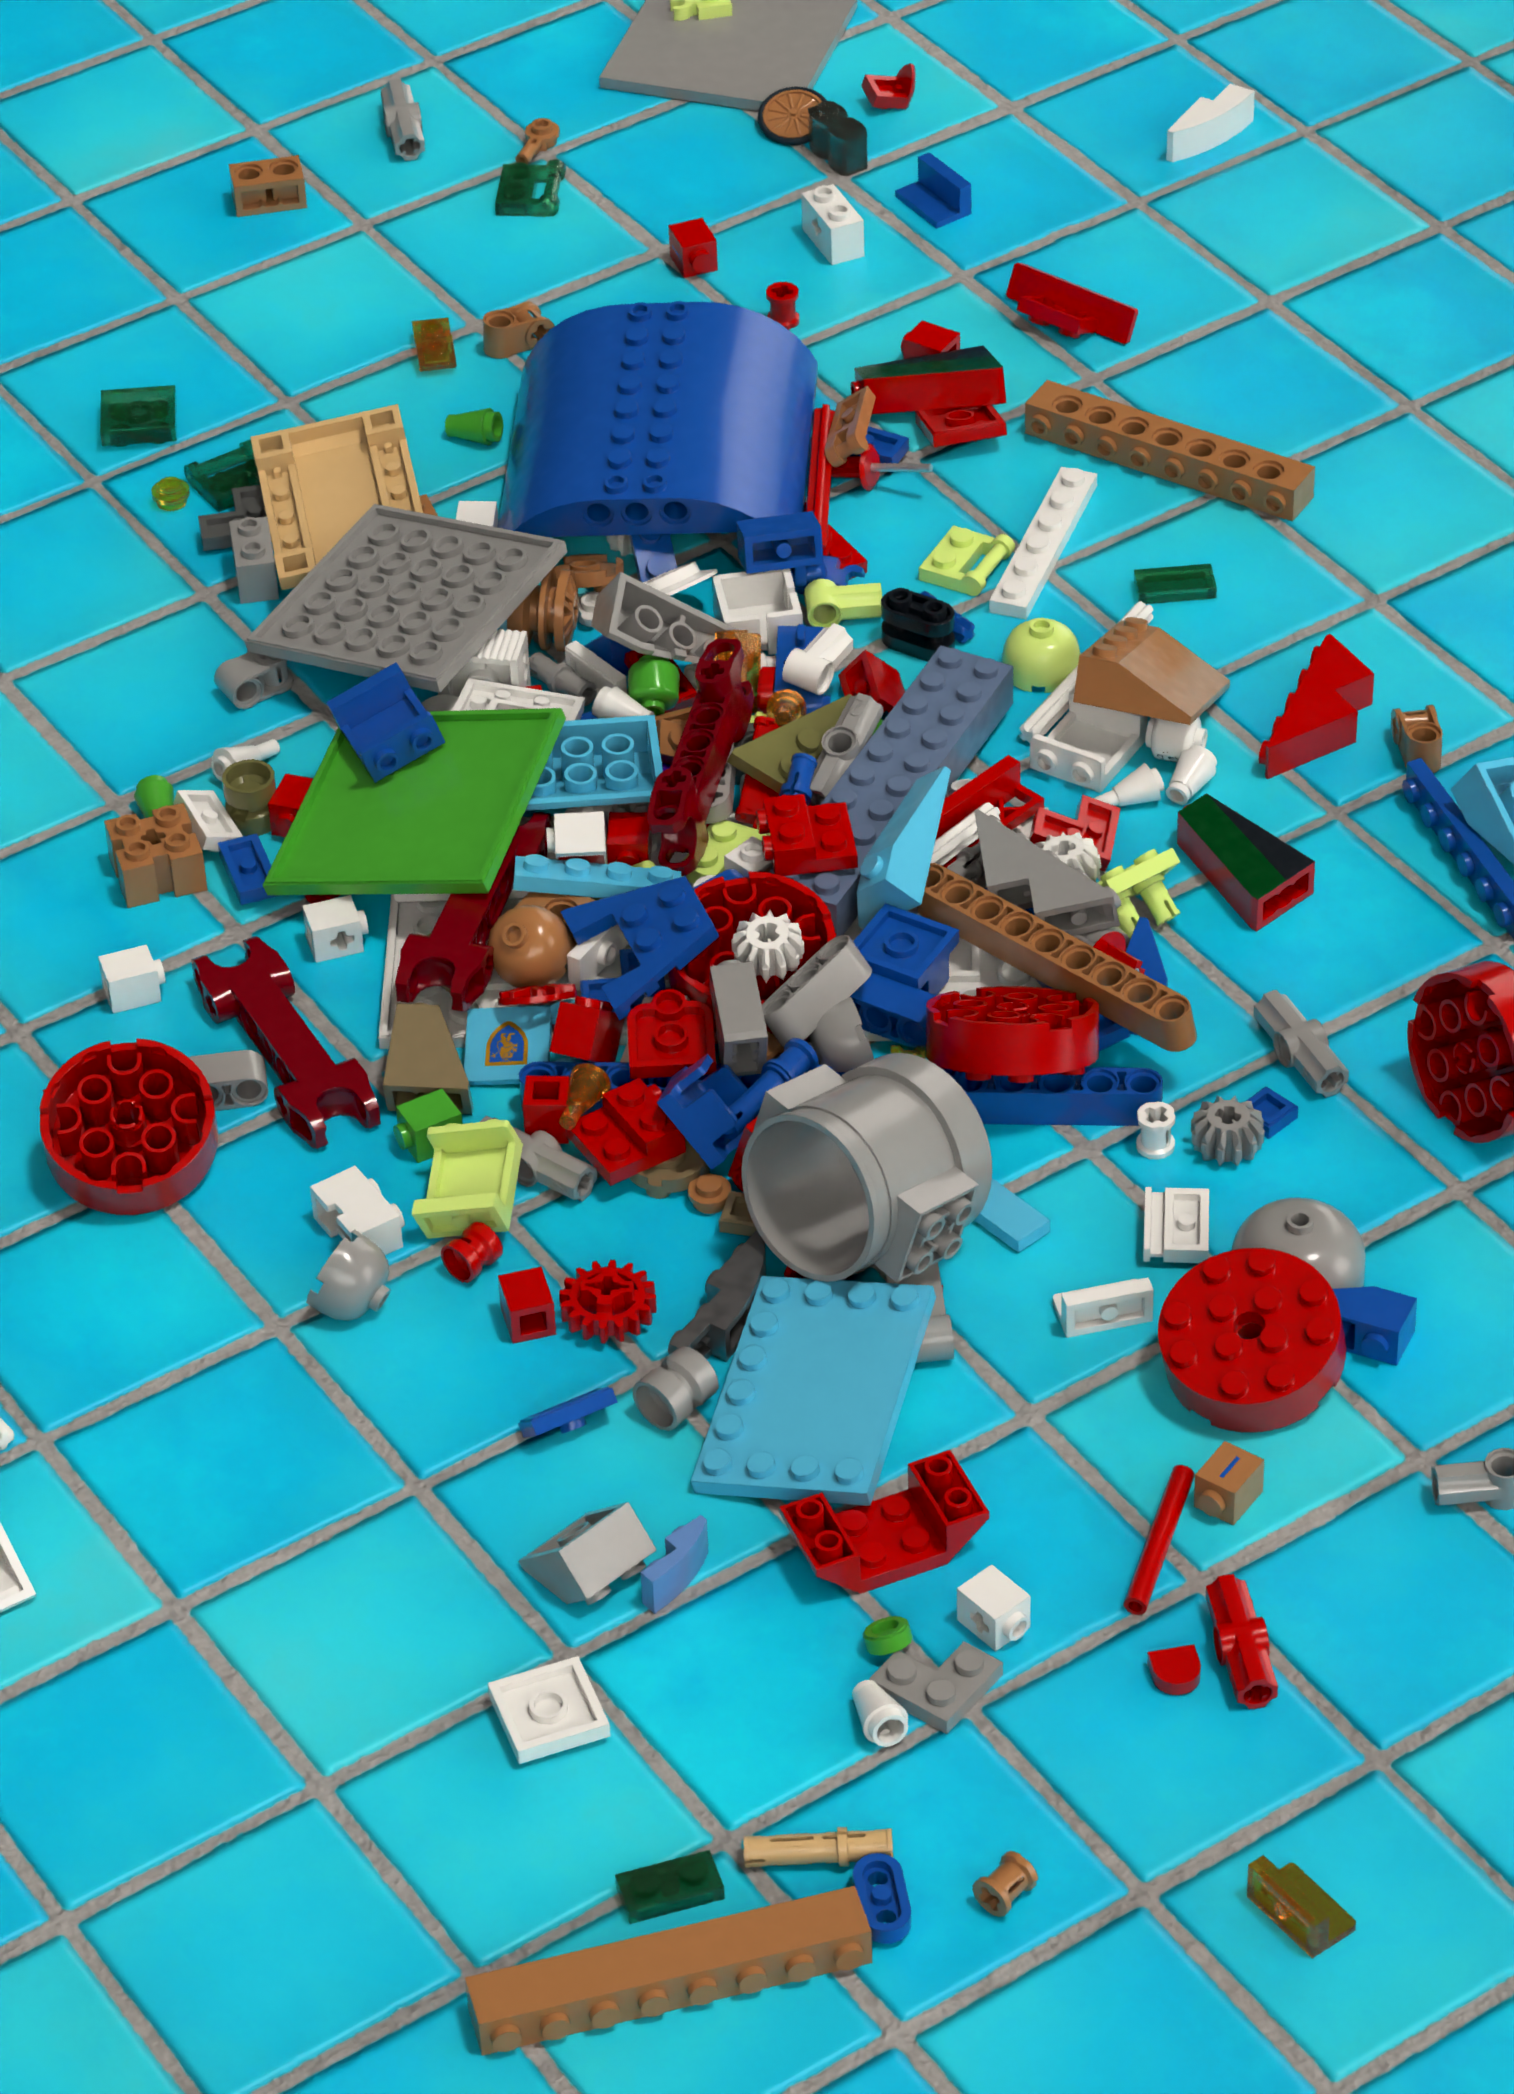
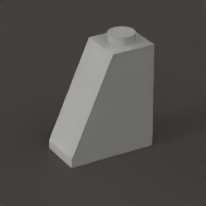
[709,960,768,1076]

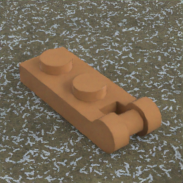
[825,386,876,468]

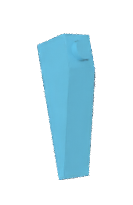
[857,766,951,929]

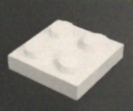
[487,1656,611,1764]

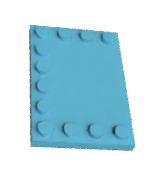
[691,1276,936,1506]

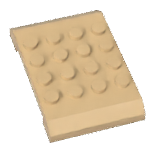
[250,404,423,590]

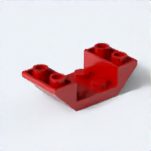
[779,1450,989,1594]

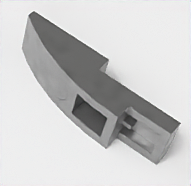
[668,1231,766,1362]

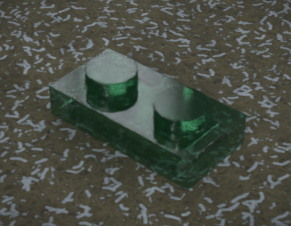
[615,1850,725,1924]

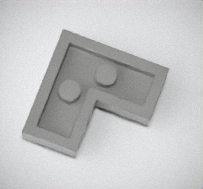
[869,1641,1003,1734]

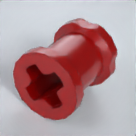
[766,282,799,330]

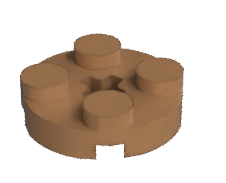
[553,554,624,592]

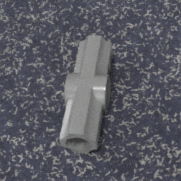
[381,79,425,161]
[810,693,884,806]
[1254,990,1349,1098]
[480,1116,597,1202]
[1431,1448,1514,1510]

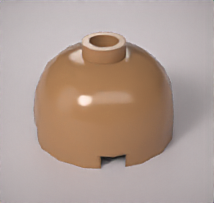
[487,905,574,988]

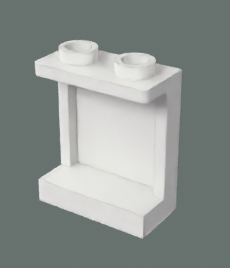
[1030,686,1148,793]

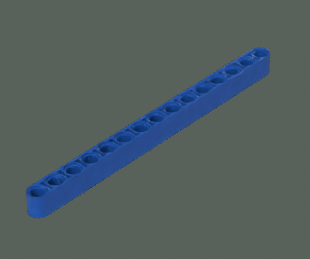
[519,1061,1163,1126]

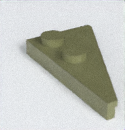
[727,694,853,793]

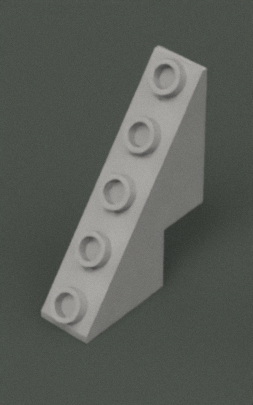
[974,809,1121,936]

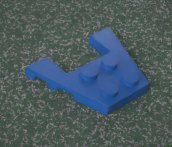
[561,876,719,1021]

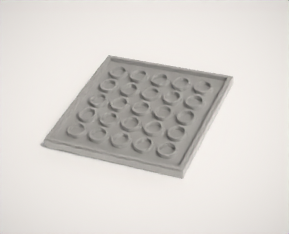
[245,504,568,693]

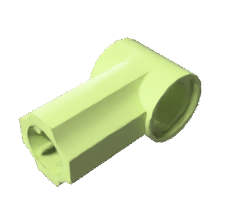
[804,579,882,627]

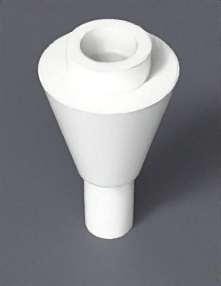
[211,739,280,781]
[1094,763,1165,806]

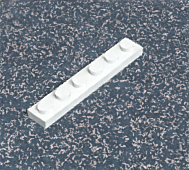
[989,467,1097,620]

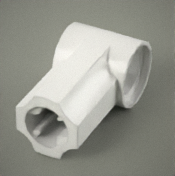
[782,623,853,695]

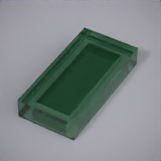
[1134,564,1217,604]

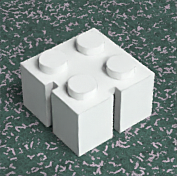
[712,568,803,657]

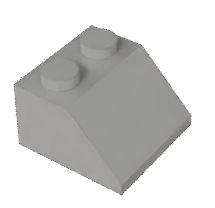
[518,1502,657,1605]

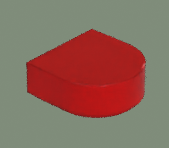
[757,667,776,715]
[1147,1644,1201,1695]

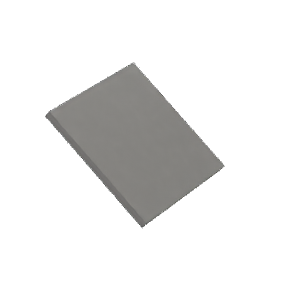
[599,0,857,112]

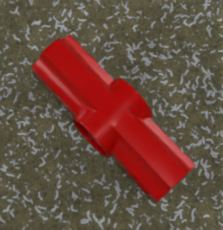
[1205,1574,1278,1709]

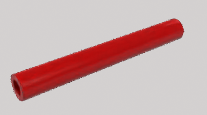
[1124,1465,1195,1615]

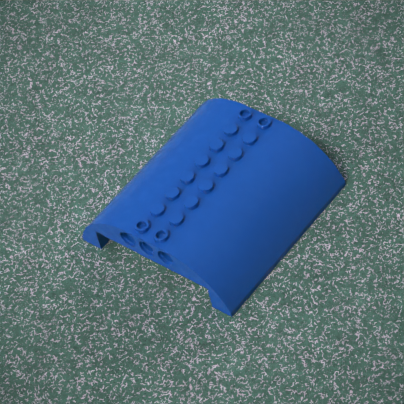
[497,301,818,537]

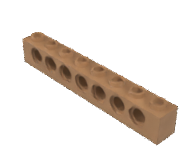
[1025,380,1315,522]

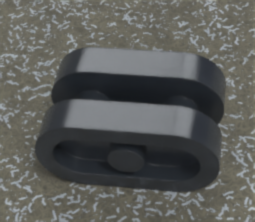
[881,588,955,662]

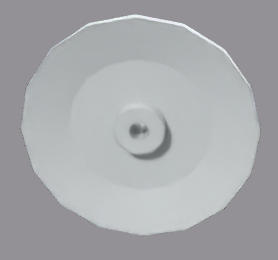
[643,561,718,596]

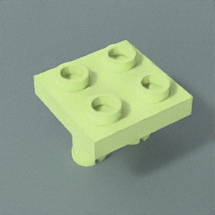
[1097,848,1181,939]

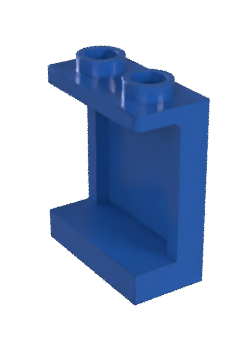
[326,662,445,782]

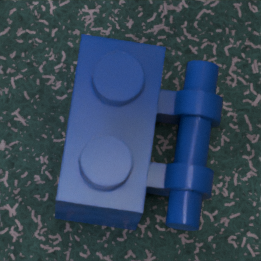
[736,511,824,587]

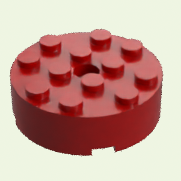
[668,872,836,1029]
[1407,961,1514,1143]
[926,986,1099,1083]
[40,1038,218,1215]
[1158,1248,1346,1432]

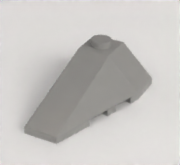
[591,571,756,673]

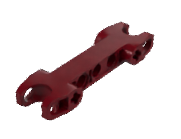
[646,639,755,876]
[395,812,552,1012]
[191,936,381,1149]

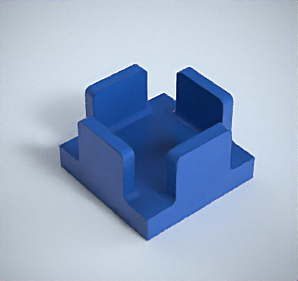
[853,903,959,996]
[657,1054,758,1170]

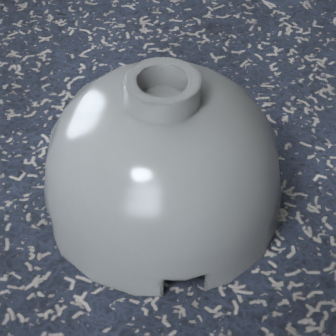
[808,997,874,1073]
[306,1229,391,1321]

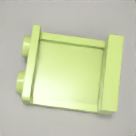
[412,1119,523,1239]

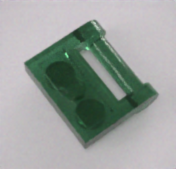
[495,159,566,217]
[184,439,260,513]

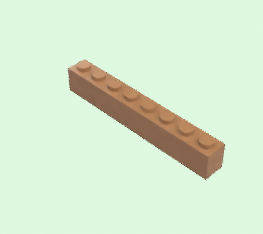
[465,1886,872,2056]

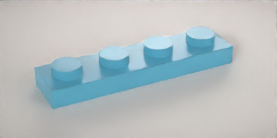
[513,854,681,898]

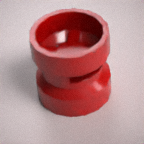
[441,1222,503,1283]

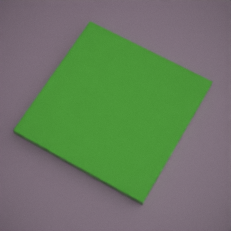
[262,708,566,895]

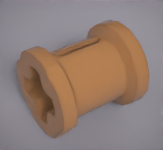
[973,1851,1038,1917]

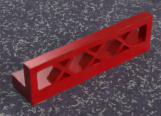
[936,755,1044,868]

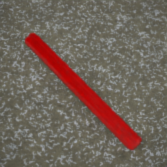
[806,404,835,551]

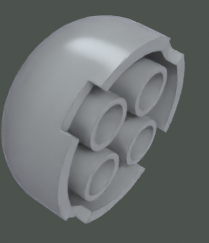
[1231,1197,1366,1289]

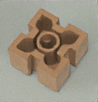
[104,803,208,908]

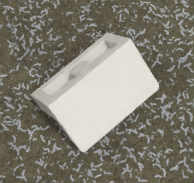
[1053,1277,1154,1338]

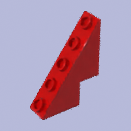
[1259,634,1374,779]

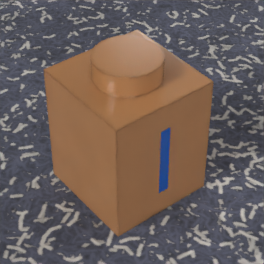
[1194,1441,1264,1526]

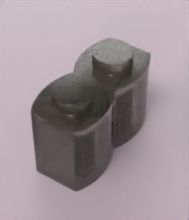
[808,101,868,176]

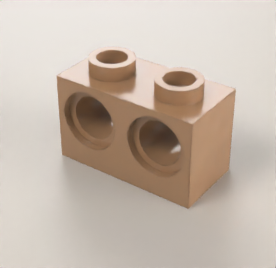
[229,155,307,217]

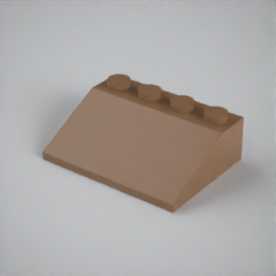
[1073,617,1230,725]

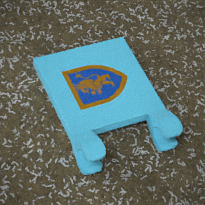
[464,999,576,1086]

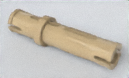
[743,1827,893,1868]

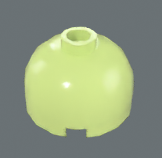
[1002,618,1080,693]

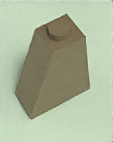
[383,1003,473,1115]

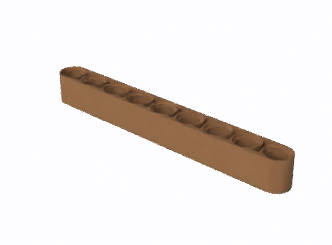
[917,863,1197,1052]

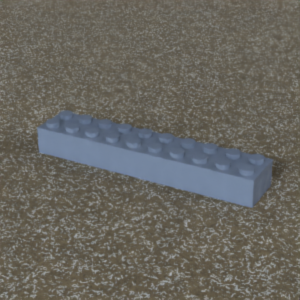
[769,645,1013,937]

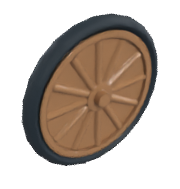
[757,86,831,145]

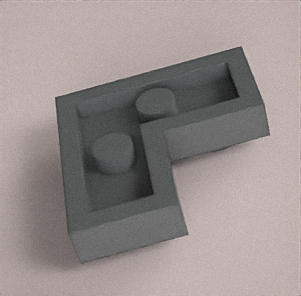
[198,485,272,551]

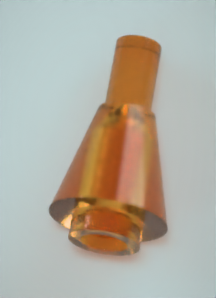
[767,689,807,727]
[559,1063,611,1130]

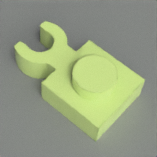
[670,0,732,21]

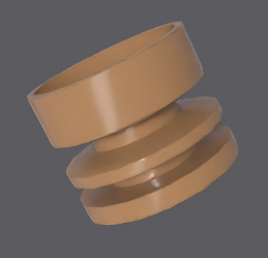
[507,569,579,652]

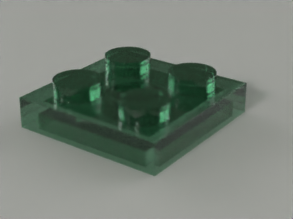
[100,385,177,447]

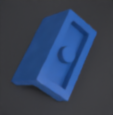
[895,152,971,228]

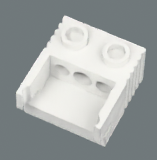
[438,629,531,697]

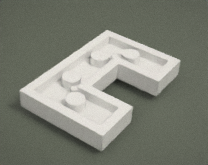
[452,678,585,721]

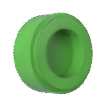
[863,1616,913,1655]

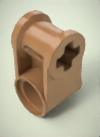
[483,301,555,359]
[1391,705,1443,774]

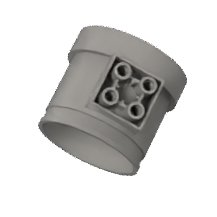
[742,1053,992,1282]

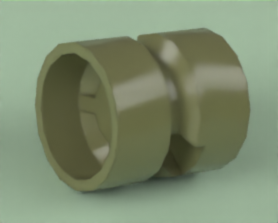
[222,759,276,836]

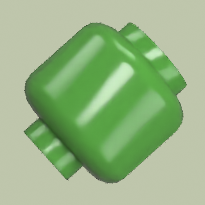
[627,655,680,716]

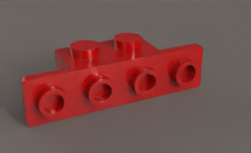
[1006,262,1138,344]

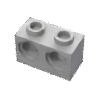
[229,516,279,604]

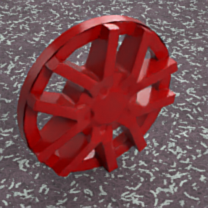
[497,984,577,1006]

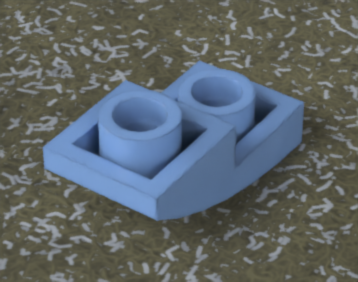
[640,1515,709,1614]

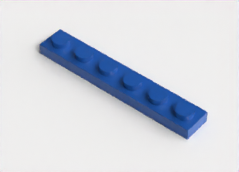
[1402,758,1514,939]

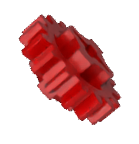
[559,1260,657,1344]

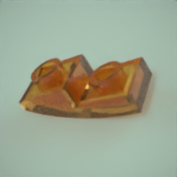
[412,317,457,372]

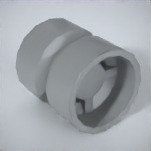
[632,1346,719,1431]

